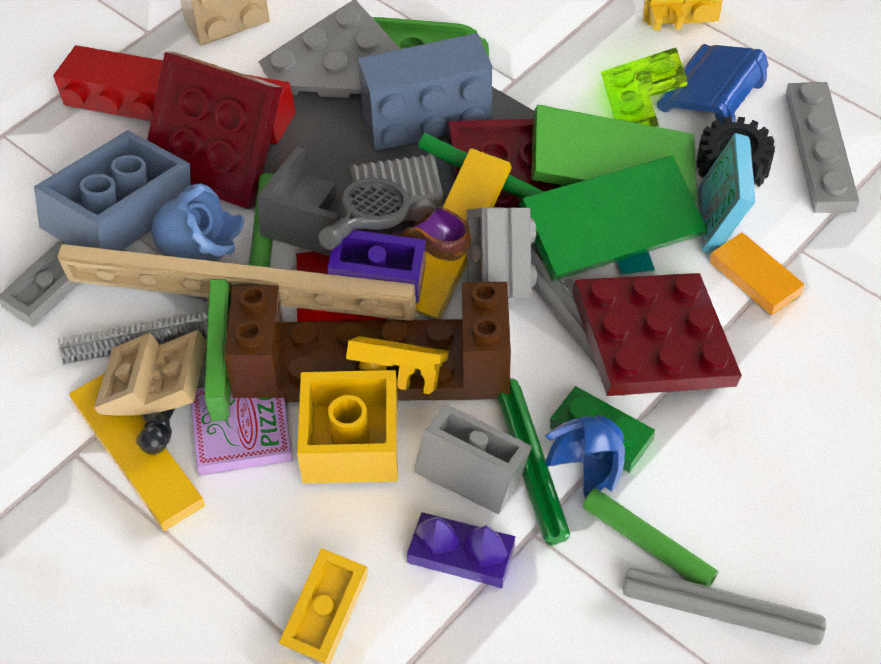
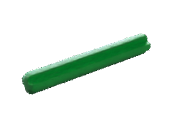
[497,378,570,546]

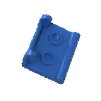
[656,44,769,124]

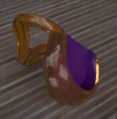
[396,206,471,261]

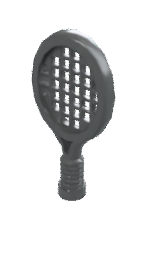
[318,178,410,250]

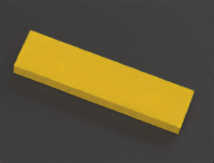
[416,148,512,319]
[69,373,205,532]

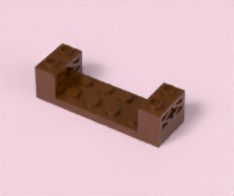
[224,282,511,403]

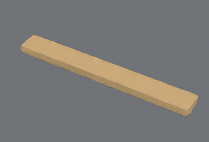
[57,244,417,321]

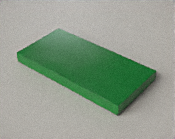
[519,155,708,282]

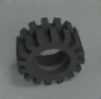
[696,116,775,187]

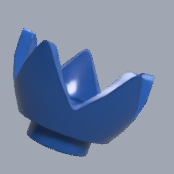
[545,415,625,499]

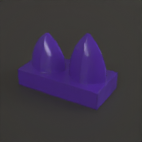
[407,512,516,588]

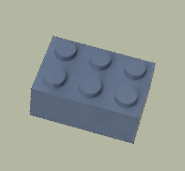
[357,33,492,151]
[34,130,191,251]

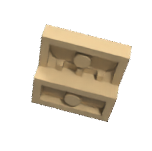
[94,330,207,416]

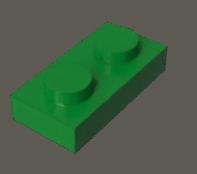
[550,386,655,473]

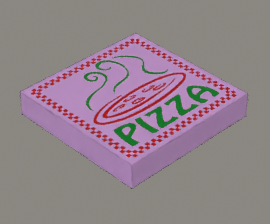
[191,387,293,476]

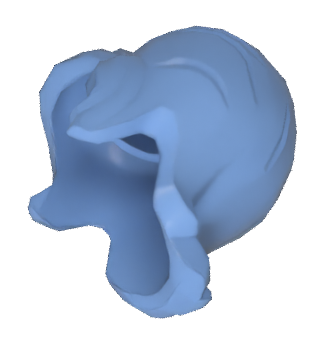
[152,184,245,262]

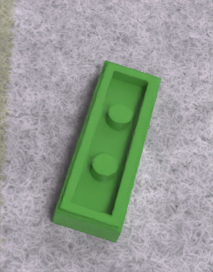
[205,279,232,421]

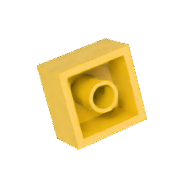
[297,370,398,484]

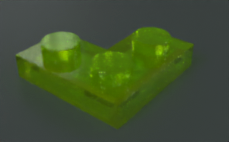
[601,47,688,127]

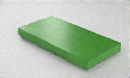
[531,104,697,204]

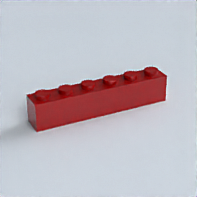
[53,45,296,145]

